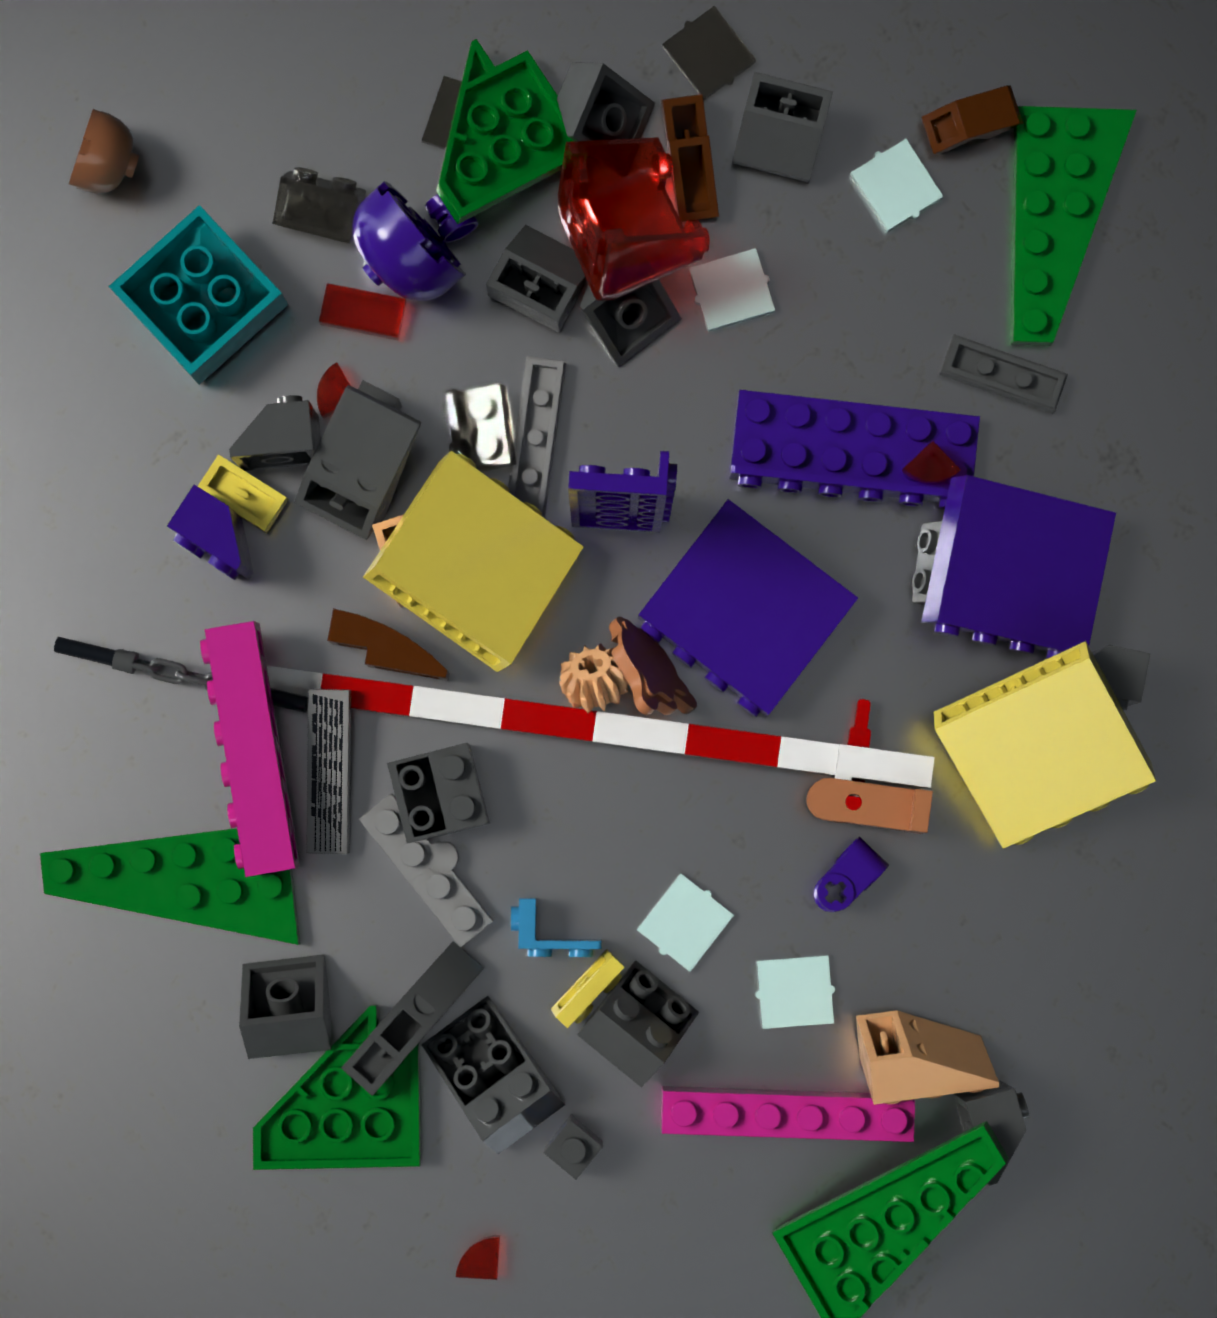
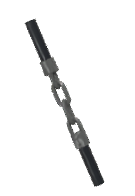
[54,637,308,713]

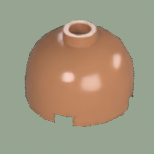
[69,109,139,194]

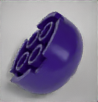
[352,181,466,301]

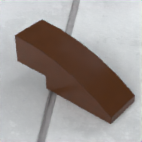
[660,94,719,222]
[327,608,450,681]

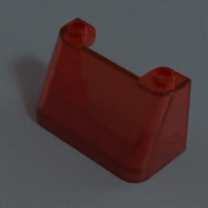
[558,137,710,301]

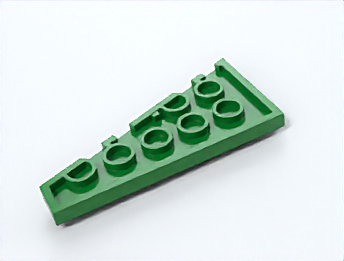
[1010,106,1137,346]
[40,828,301,945]
[772,1121,1009,1318]

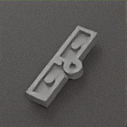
[359,793,493,947]

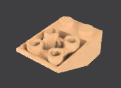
[856,1010,999,1105]

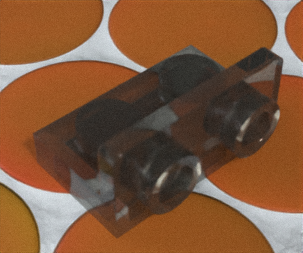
[272,167,366,244]
[444,383,517,472]

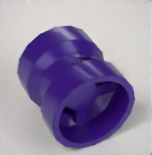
[425,194,478,243]

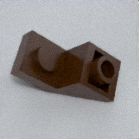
[921,85,1023,154]

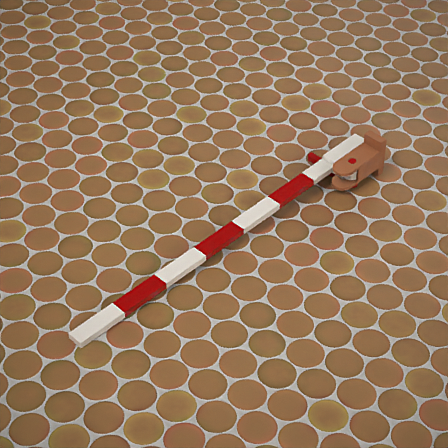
[267,666,935,834]

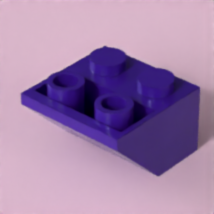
[167,485,254,580]

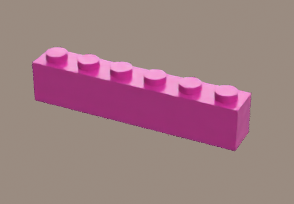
[200,621,300,877]
[661,1086,915,1142]

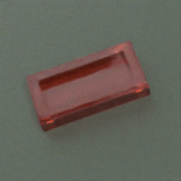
[319,283,407,341]

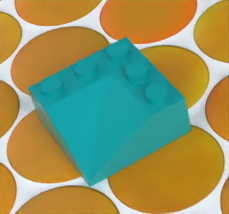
[108,205,288,385]

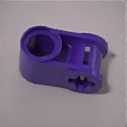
[813,836,889,912]

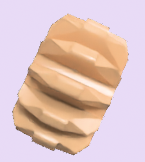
[559,643,629,713]

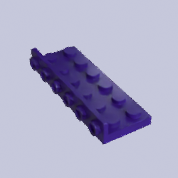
[729,390,980,510]
[568,451,677,533]

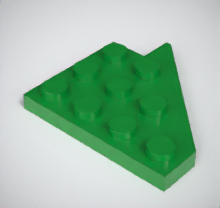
[436,39,590,224]
[253,1005,421,1170]

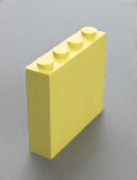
[363,451,584,672]
[934,641,1156,849]

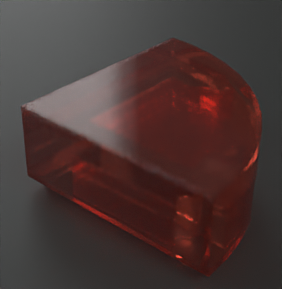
[317,362,351,419]
[902,441,961,483]
[456,1235,500,1280]

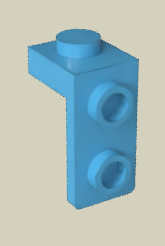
[511,898,602,957]

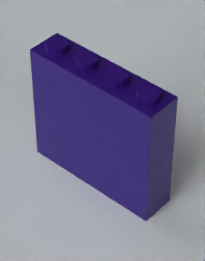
[921,475,1116,659]
[638,499,858,717]

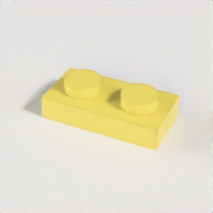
[198,454,289,533]
[551,949,625,1028]

